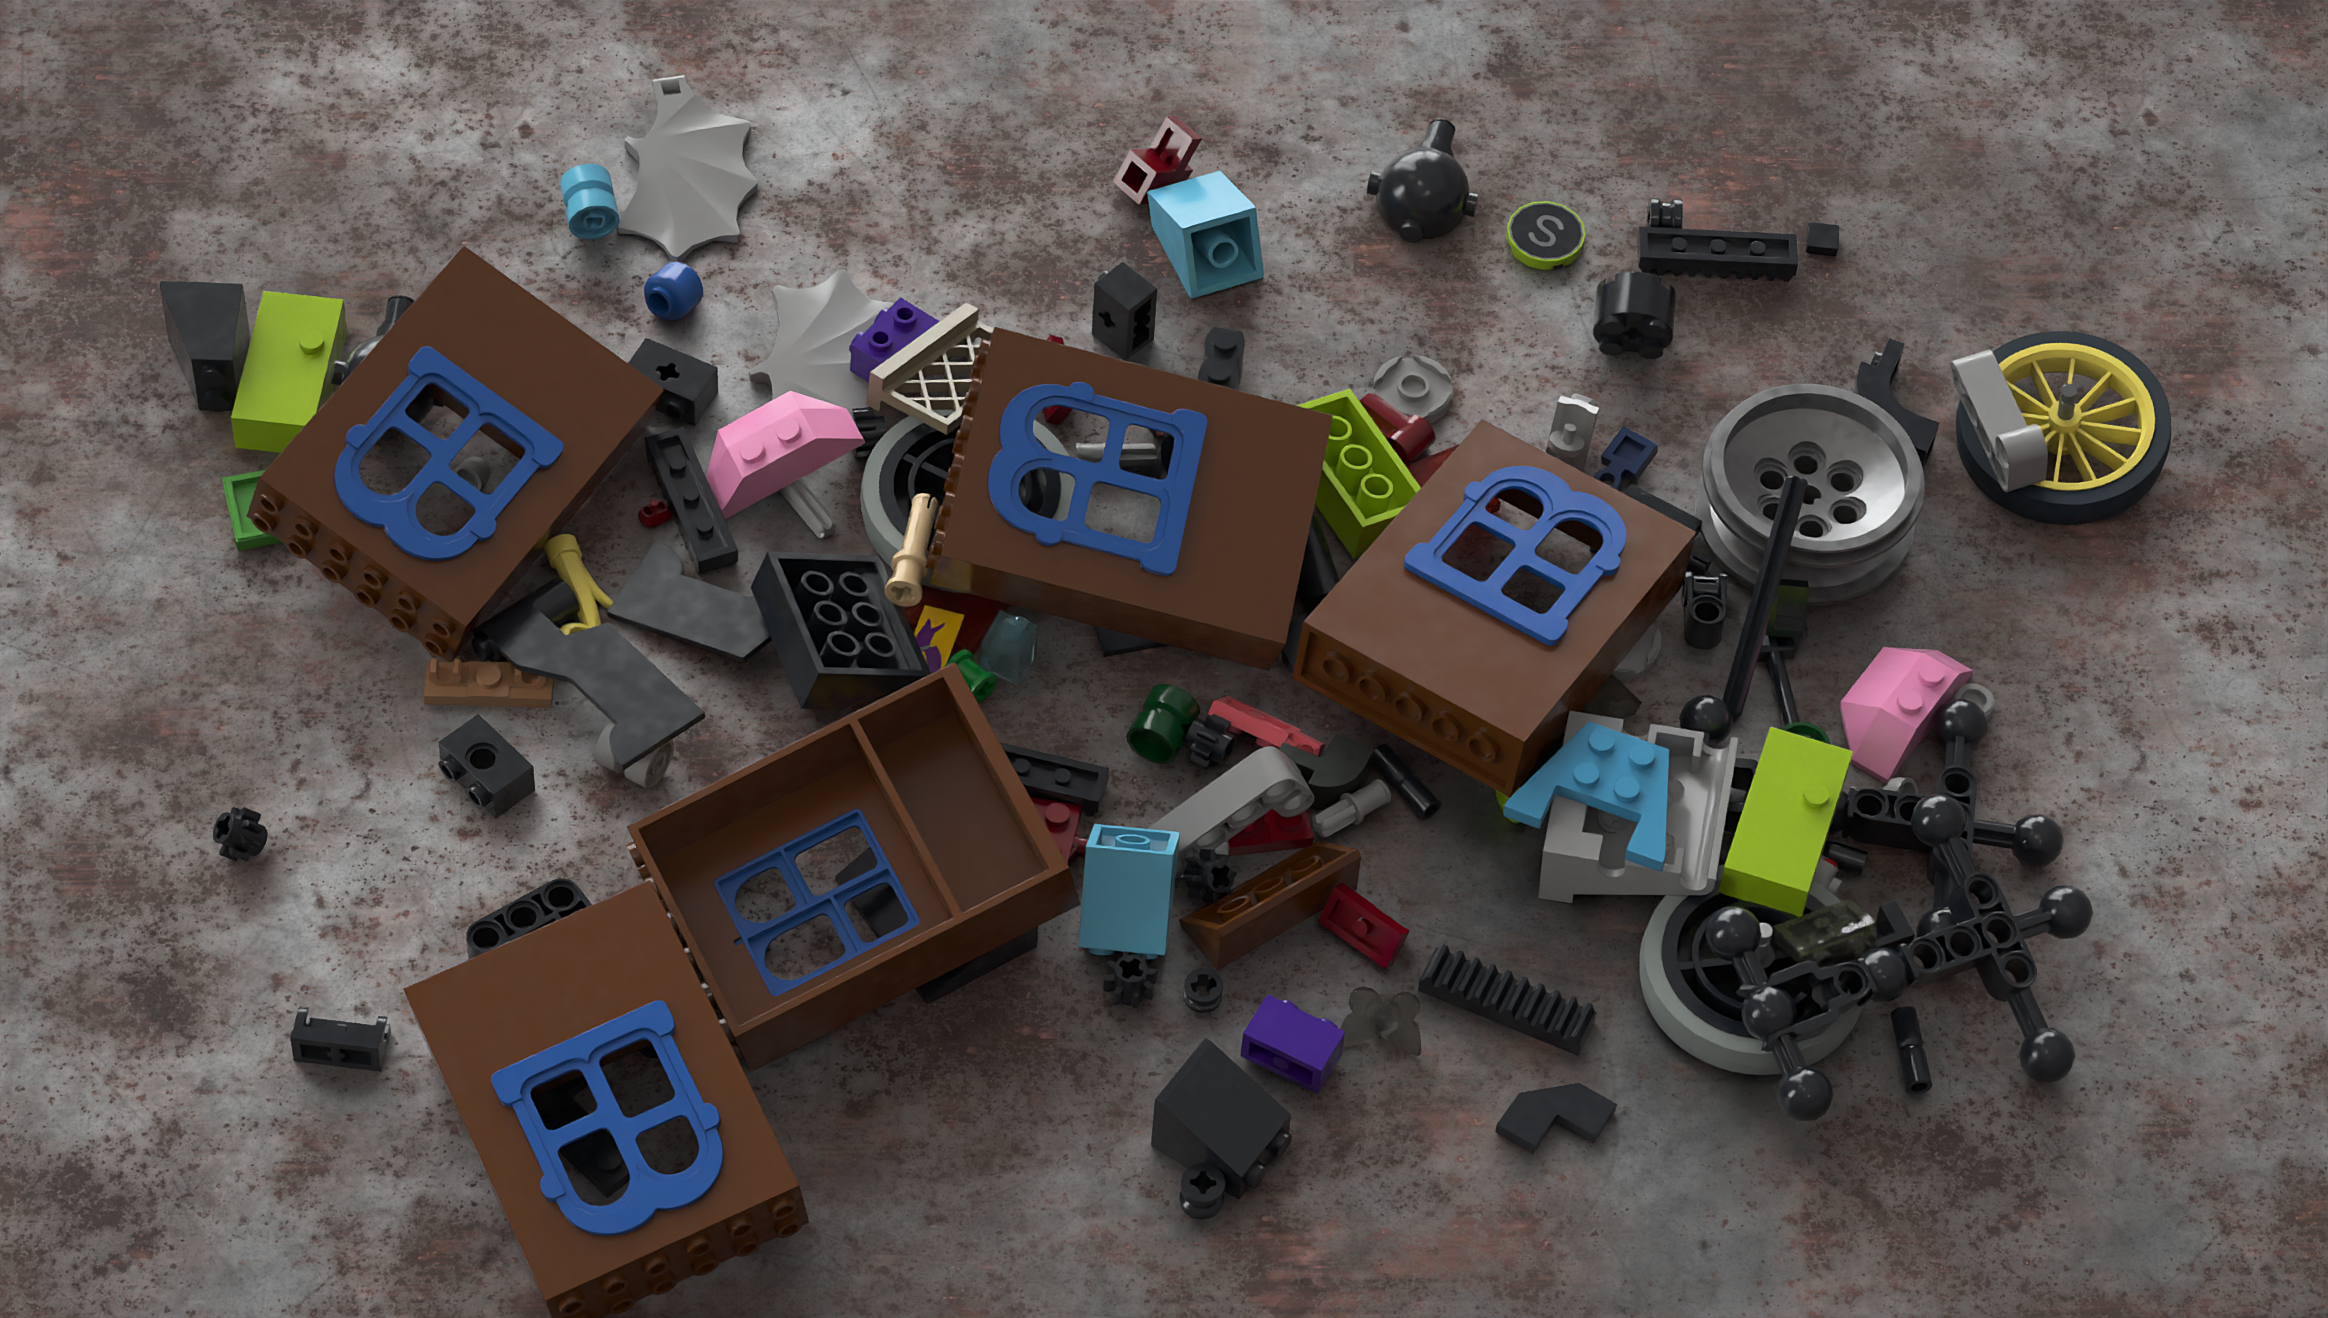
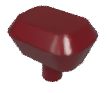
[638,499,672,527]

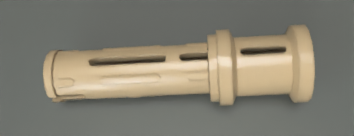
[884,493,939,607]

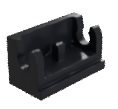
[290,1006,391,1072]

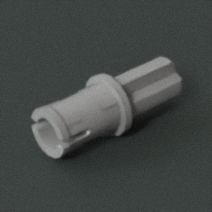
[1076,443,1157,467]
[1312,779,1391,838]

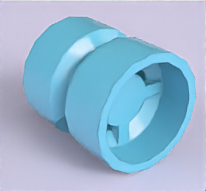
[560,164,620,239]

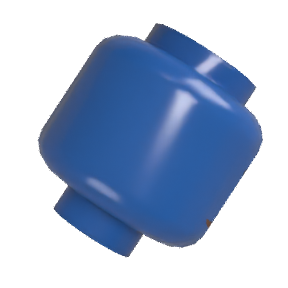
[644,262,703,321]

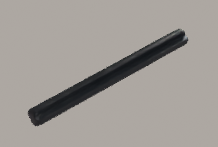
[1722,475,1808,717]

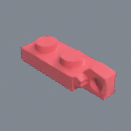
[1208,696,1325,757]

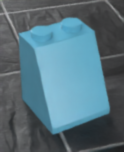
[1147,171,1264,299]
[1078,824,1180,959]

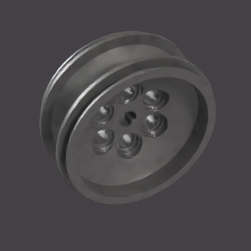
[1695,384,1925,606]

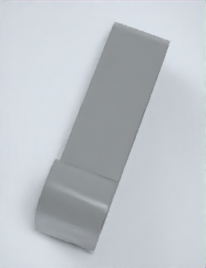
[1950,350,2048,492]
[1148,746,1314,875]

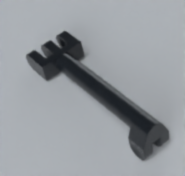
[1757,635,1811,727]

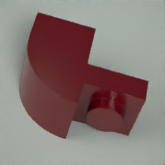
[1113,116,1202,205]

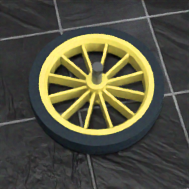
[1955,331,2171,525]

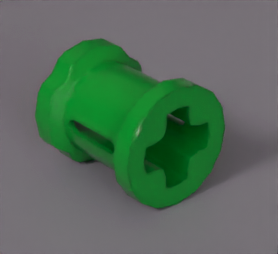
[945,649,998,704]

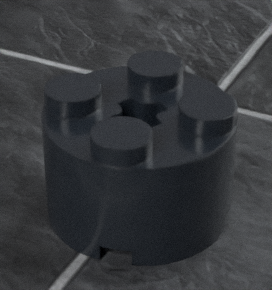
[1593,271,1676,359]

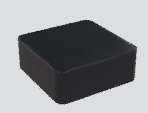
[1806,222,1840,256]

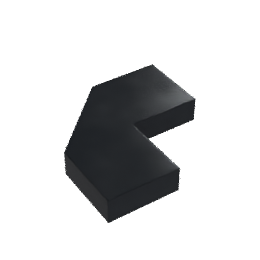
[1495,1083,1617,1153]

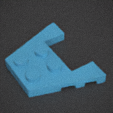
[1503,721,1669,872]

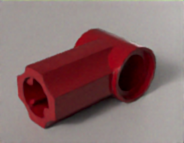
[1359,393,1436,466]

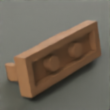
[424,658,554,708]

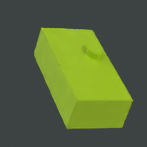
[231,291,347,453]
[1296,388,1421,559]
[1718,726,1853,918]

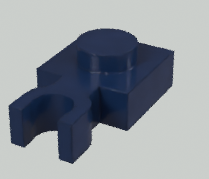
[1593,426,1658,491]

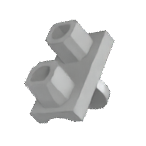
[1545,393,1600,472]

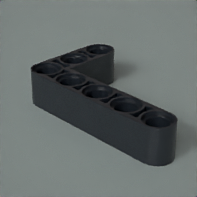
[466,879,659,1058]

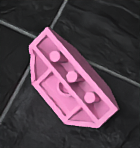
[706,391,866,520]
[1840,647,1973,784]

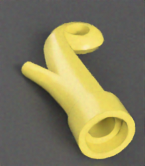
[544,534,613,635]

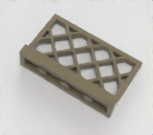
[866,303,993,435]

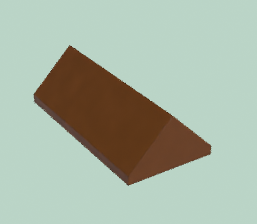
[1179,841,1361,971]

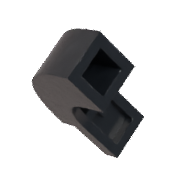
[1853,339,1939,469]

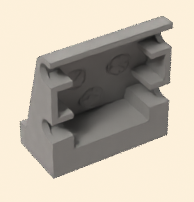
[1538,711,1739,903]

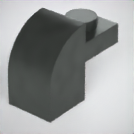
[1279,733,1374,811]

